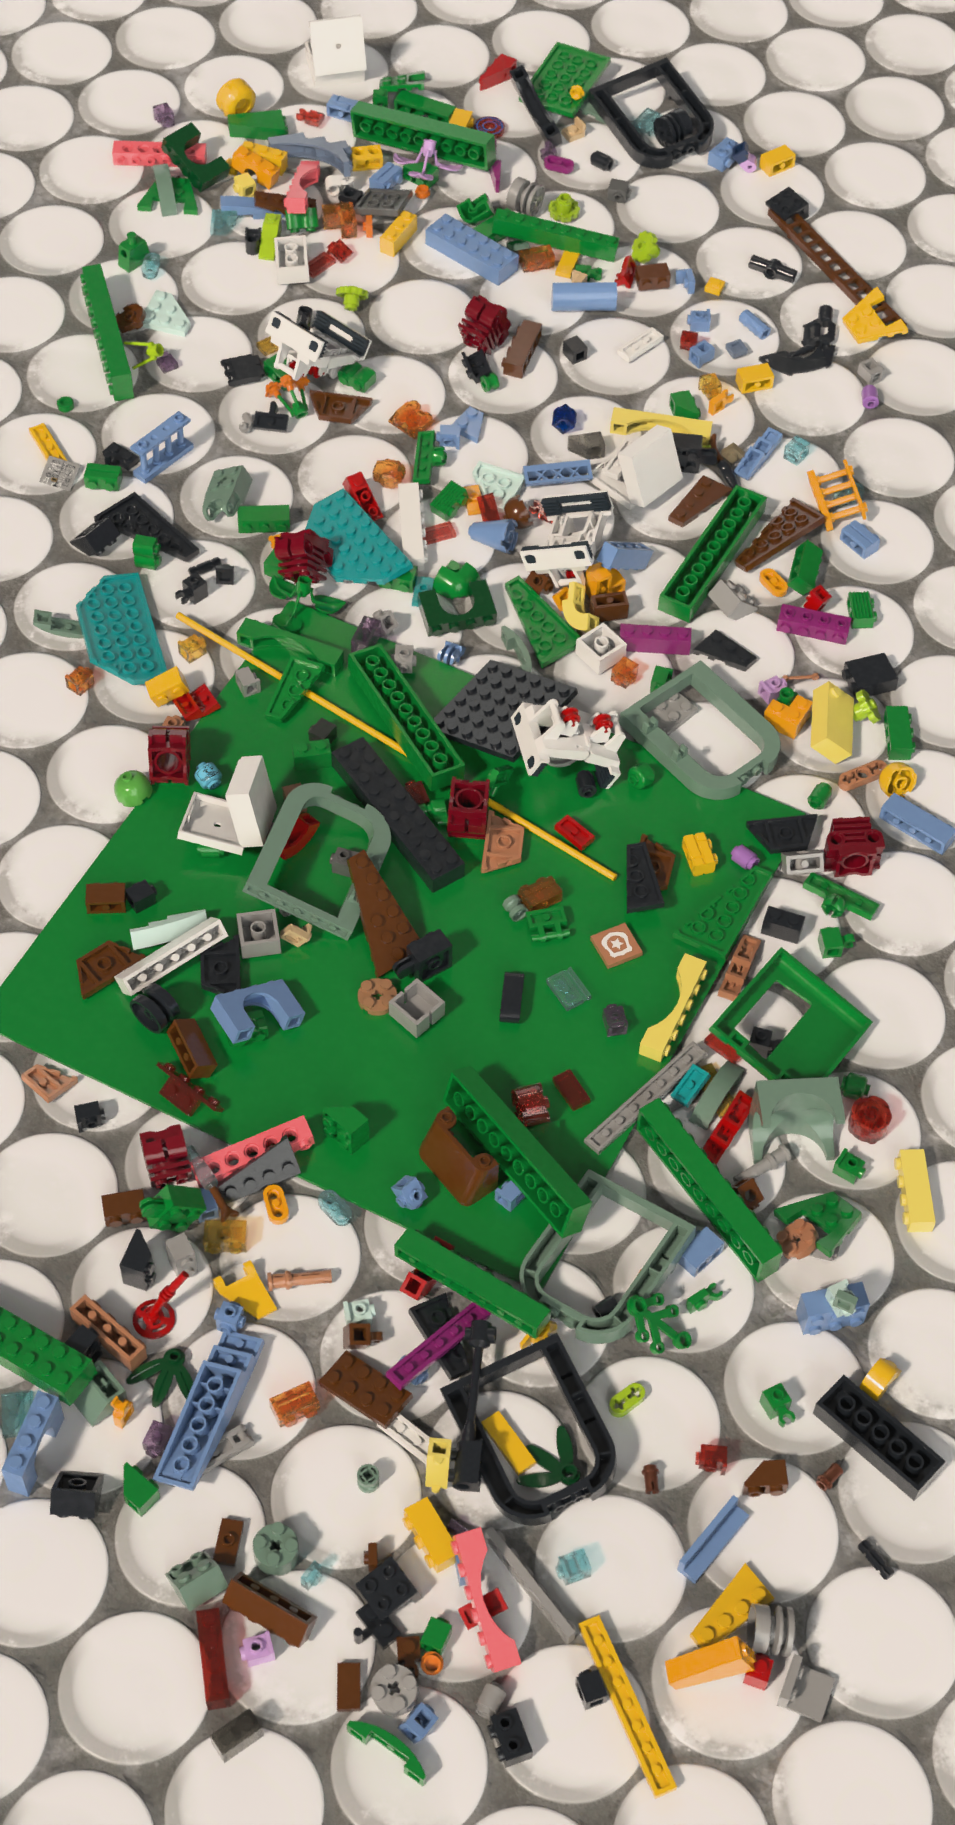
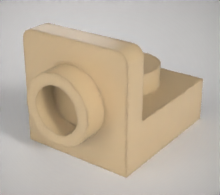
[561,117,586,143]
[571,270,587,283]
[279,923,312,947]

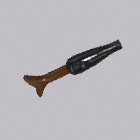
[708,433,738,489]

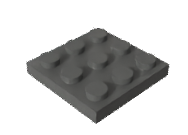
[353,188,413,218]

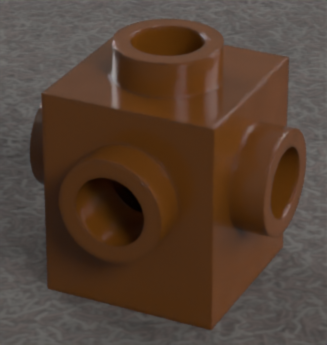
[525,571,555,595]

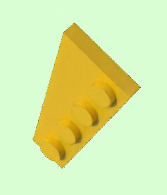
[690,1563,775,1649]

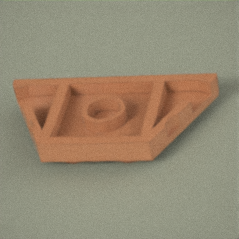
[481,810,524,873]

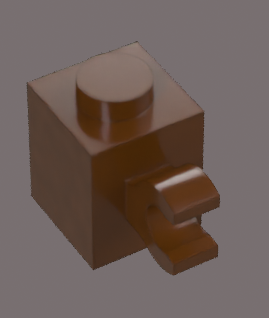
[343,1323,383,1349]

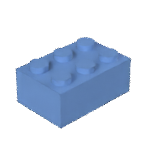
[796,1282,870,1335]

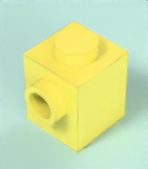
[233,172,257,197]

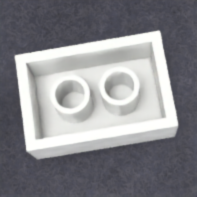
[274,235,310,285]

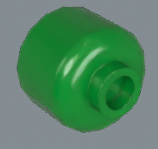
[627,762,655,789]
[840,1072,871,1101]

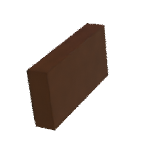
[337,1663,361,1712]

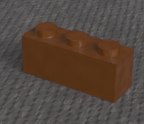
[167,1018,218,1079]

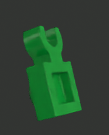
[575,264,602,281]

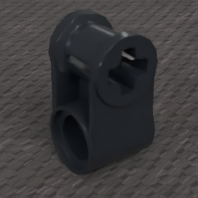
[245,227,262,255]

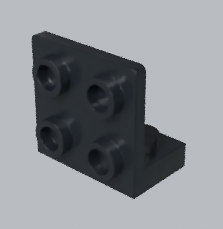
[765,187,809,221]
[356,1556,422,1621]

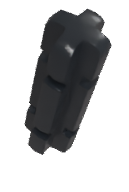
[188,557,222,575]
[858,1539,894,1580]

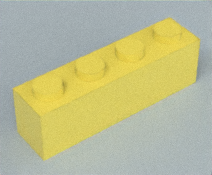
[894,1149,936,1232]

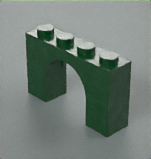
[161,122,231,193]
[417,579,497,637]

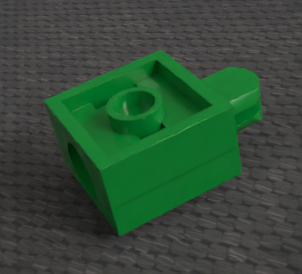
[139,1184,207,1232]

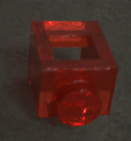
[695,1444,728,1475]

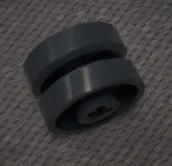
[129,983,181,1034]

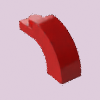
[262,813,320,860]
[399,1236,455,1301]

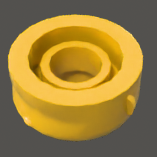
[216,78,256,116]

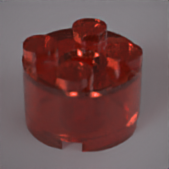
[511,1082,550,1127]
[848,1096,892,1144]

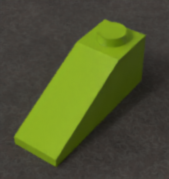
[259,213,282,261]

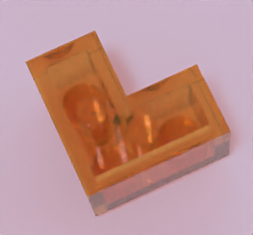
[321,202,357,239]

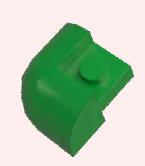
[456,193,496,225]
[433,560,481,600]

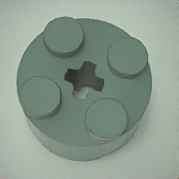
[253,1522,299,1576]

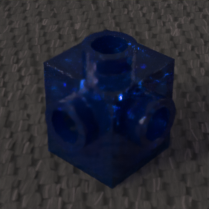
[552,403,577,434]

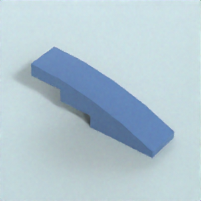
[220,196,284,220]
[733,427,783,481]

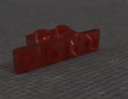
[156,1062,224,1117]

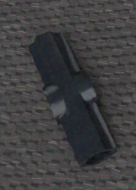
[748,255,797,284]

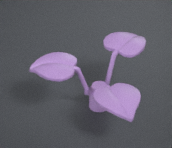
[393,139,463,181]

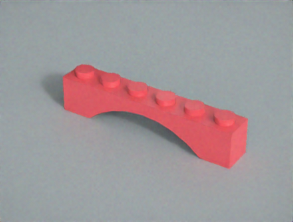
[284,161,321,214]
[450,1527,521,1672]

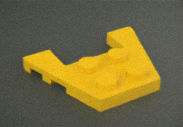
[842,287,908,344]

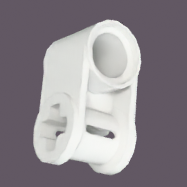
[325,174,355,196]

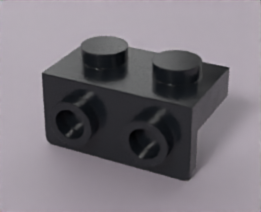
[461,349,493,384]

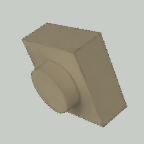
[721,442,745,464]

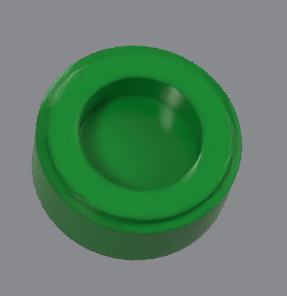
[57,396,74,412]

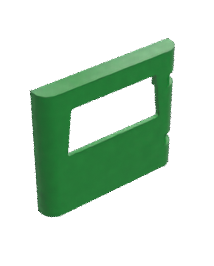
[709,947,873,1080]

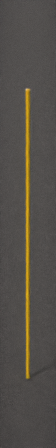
[176,612,617,881]

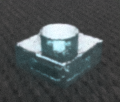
[300,1560,323,1591]

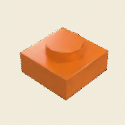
[363,215,373,238]

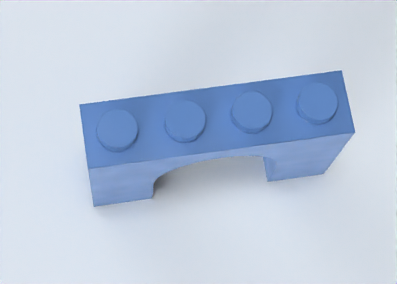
[210,979,305,1044]
[1,1390,64,1497]

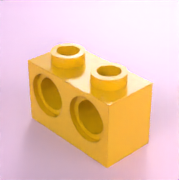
[350,145,383,172]

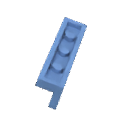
[522,459,593,487]
[677,1495,749,1584]

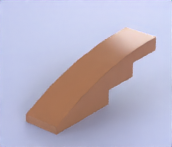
[717,934,762,1001]

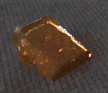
[388,400,436,439]

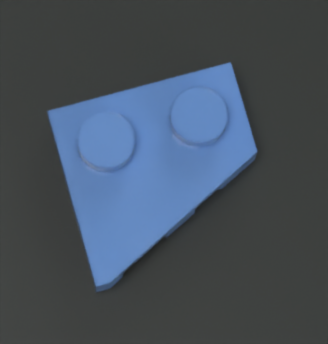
[451,406,484,443]

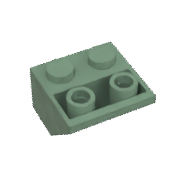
[73,1360,128,1427]
[165,1550,228,1611]

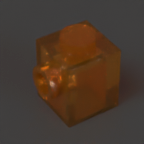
[611,656,639,689]

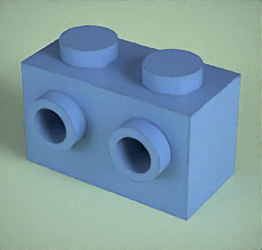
[707,137,739,172]

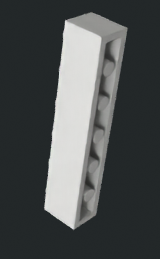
[398,482,428,571]
[114,917,228,996]

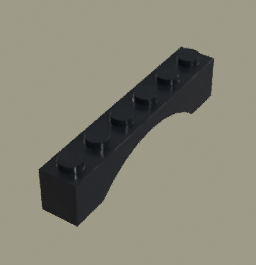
[509,65,563,149]

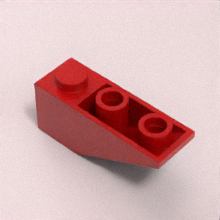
[479,54,517,91]
[342,471,383,521]

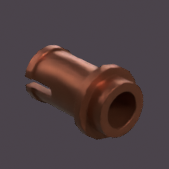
[816,1463,843,1491]
[642,1464,659,1494]

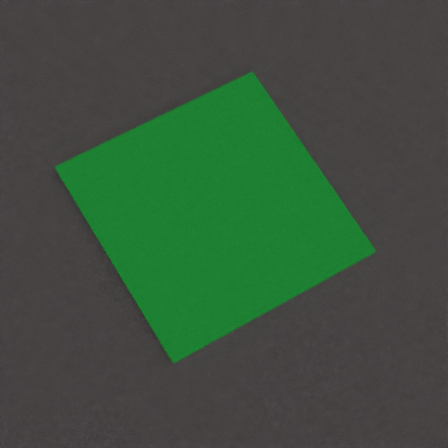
[0,601,806,1290]

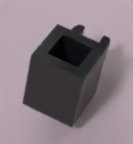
[175,572,208,605]
[749,1026,782,1059]

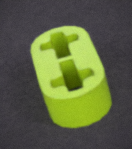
[609,1383,645,1418]

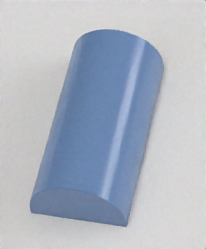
[551,282,617,311]

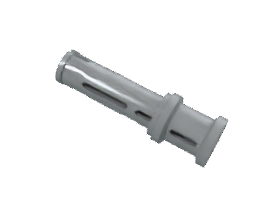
[733,1144,792,1183]

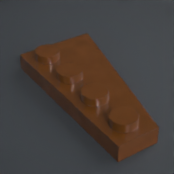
[254,191,318,218]
[668,475,732,528]

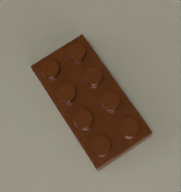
[319,1350,413,1429]

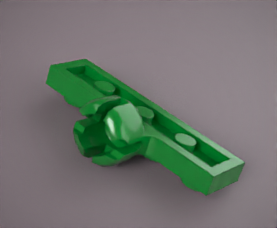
[413,430,447,485]
[802,872,880,921]

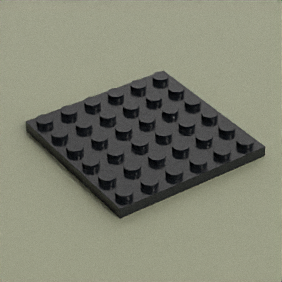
[434,660,578,763]

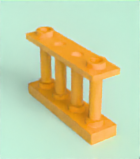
[807,459,868,532]

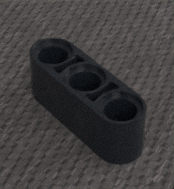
[499,972,524,1024]

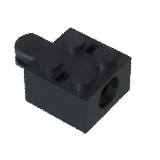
[672,433,718,474]
[392,929,452,982]

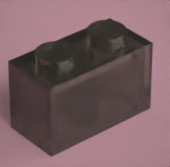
[210,1708,264,1763]

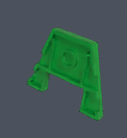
[379,70,426,92]
[137,177,198,215]
[774,1191,862,1258]

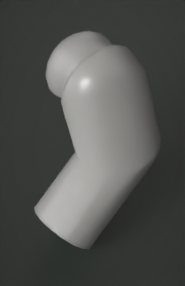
[239,412,254,433]

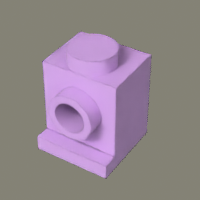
[758,675,787,705]
[239,1631,275,1667]

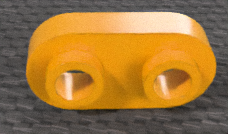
[759,568,788,597]
[263,1185,289,1225]

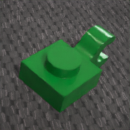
[686,1283,723,1314]

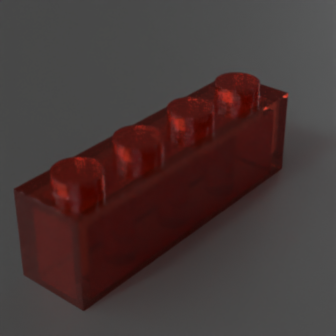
[196,1607,231,1710]

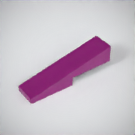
[489,140,501,193]

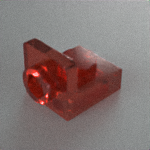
[325,239,353,264]
[680,330,698,350]
[404,780,430,804]

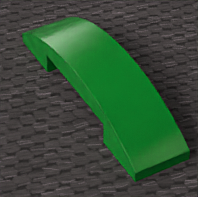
[347,1721,426,1786]

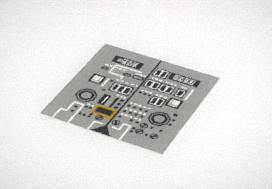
[39,456,80,491]

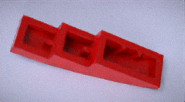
[703,1090,752,1165]

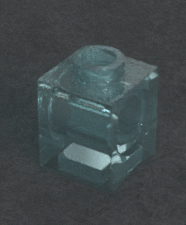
[783,435,810,466]
[555,1548,592,1586]

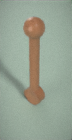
[782,673,819,682]

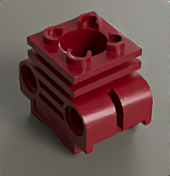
[458,295,511,355]
[274,529,334,585]
[148,725,191,785]
[447,777,490,840]
[823,816,885,877]
[139,1124,192,1190]

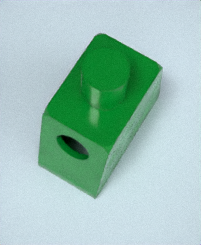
[118,232,151,273]

